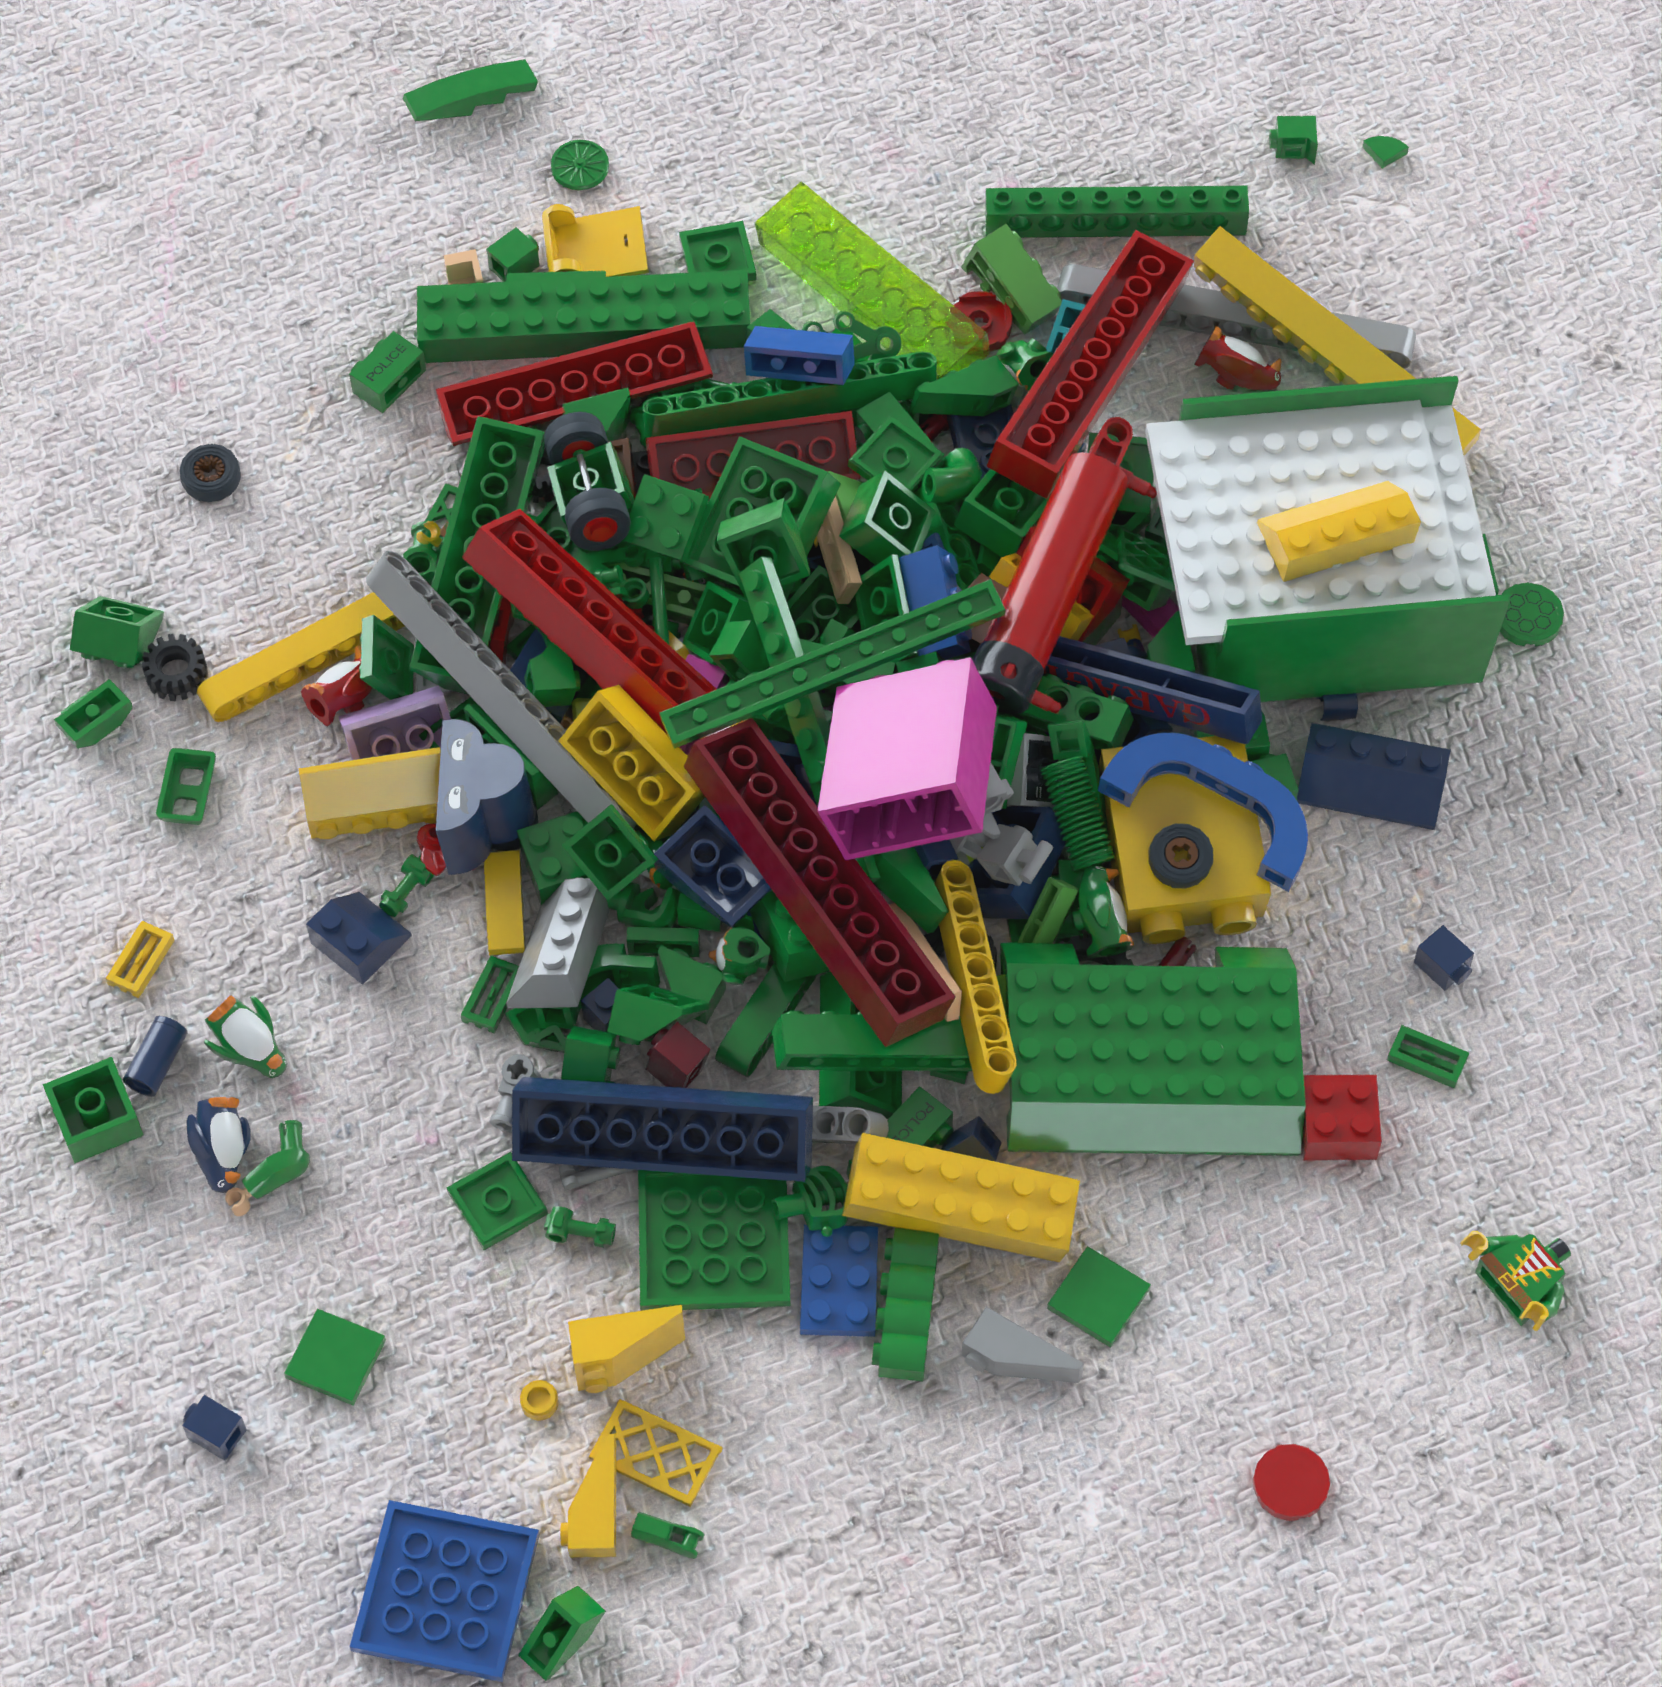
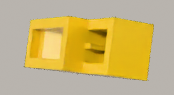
[484,850,525,956]

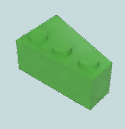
[961,224,1062,335]

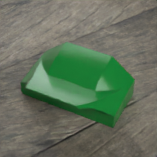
[54,679,133,749]

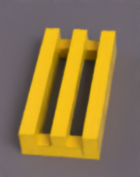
[105,921,175,998]

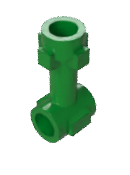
[379,854,434,917]
[544,1206,616,1248]

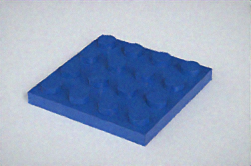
[350,1500,540,1682]

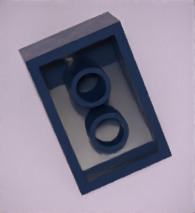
[654,805,772,928]

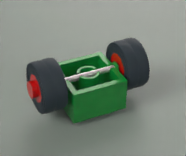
[544,412,634,551]

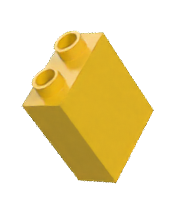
[1098,736,1271,944]

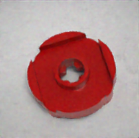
[946,291,1012,354]

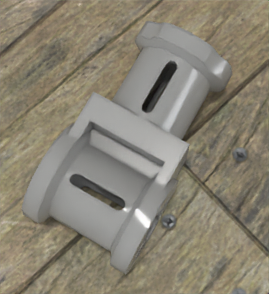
[489,1054,542,1133]

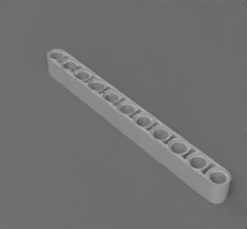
[1057,264,1416,369]
[366,551,637,829]

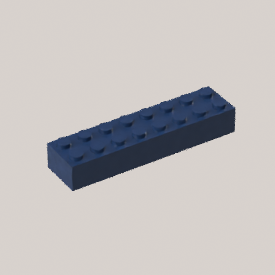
[512,1077,813,1182]

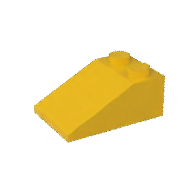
[568,1305,686,1393]

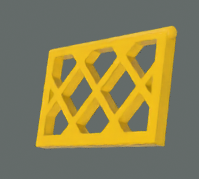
[589,1399,723,1507]

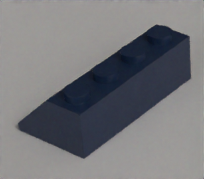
[1297,722,1451,830]

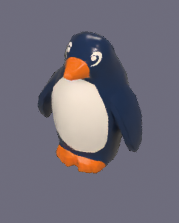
[186,1097,251,1193]

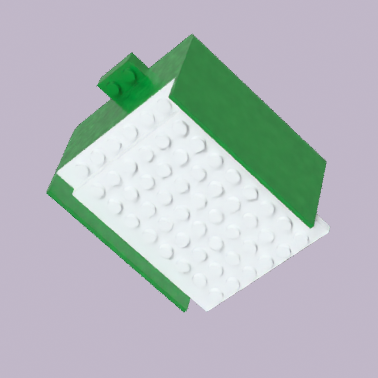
[1145,376,1510,703]

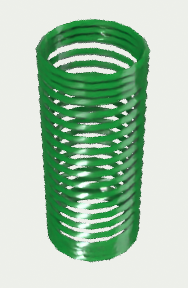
[1040,756,1116,871]

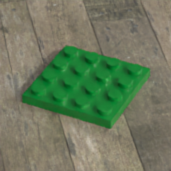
[638,1170,791,1311]

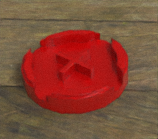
[1252,1444,1330,1521]

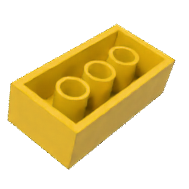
[558,685,705,841]

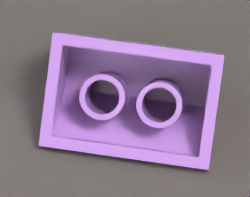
[338,685,451,760]

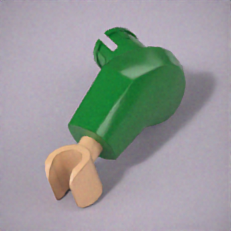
[225,1120,310,1216]

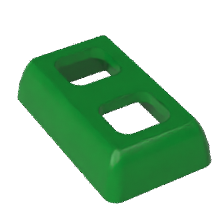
[156,748,216,825]

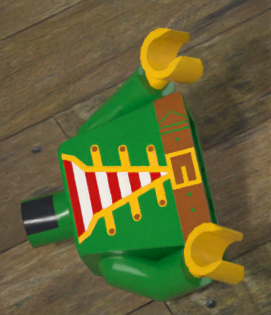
[1460,1231,1571,1331]

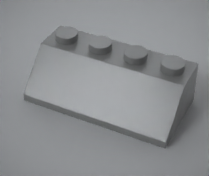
[506,878,609,1008]

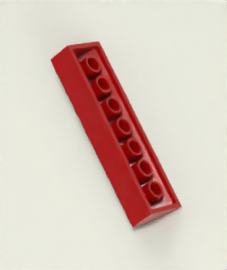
[436,321,713,446]
[462,509,717,735]

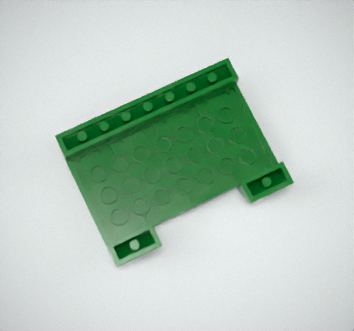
[1000,943,1306,1156]

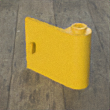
[542,204,649,277]

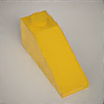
[560,1434,616,1558]

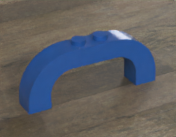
[1098,733,1308,892]

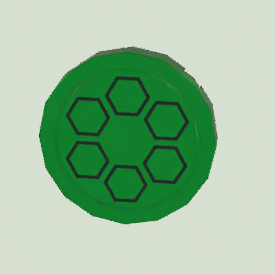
[1500,582,1564,647]

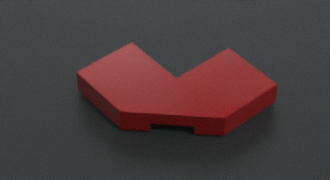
[490,597,514,665]

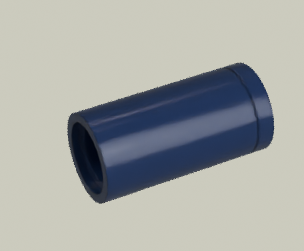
[123,1016,188,1097]

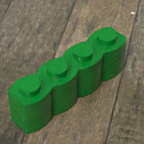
[872,1228,939,1382]

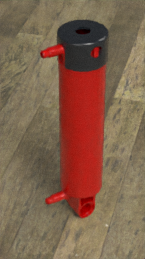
[972,417,1157,714]

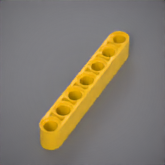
[197,592,405,722]
[934,860,1016,1094]

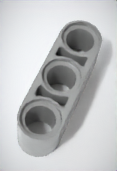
[812,1106,889,1145]

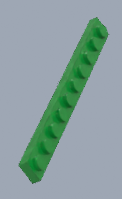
[739,557,881,883]
[660,579,1005,749]

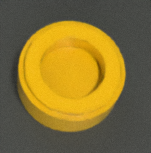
[520,1380,559,1421]

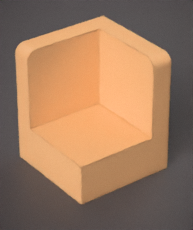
[443,249,483,284]

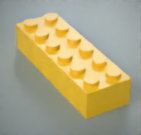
[842,1133,1080,1263]

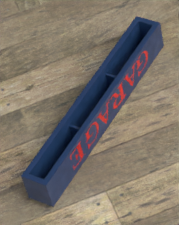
[1043,636,1262,745]

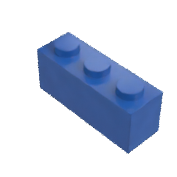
[744,326,855,385]
[899,545,972,660]

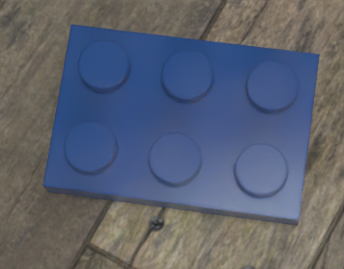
[800,1225,878,1337]

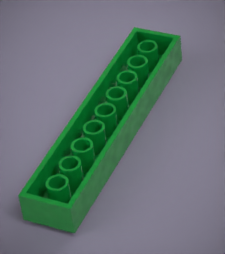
[417,270,750,363]

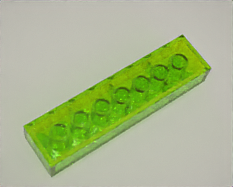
[755,181,990,379]

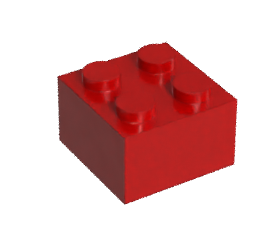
[1302,1075,1382,1161]

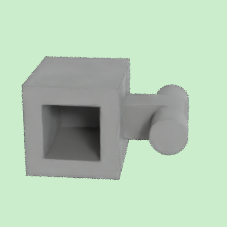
[977,824,1053,886]

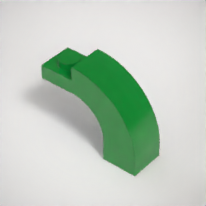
[535,943,661,1029]

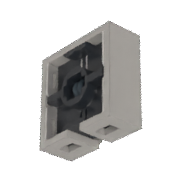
[1007,733,1067,809]

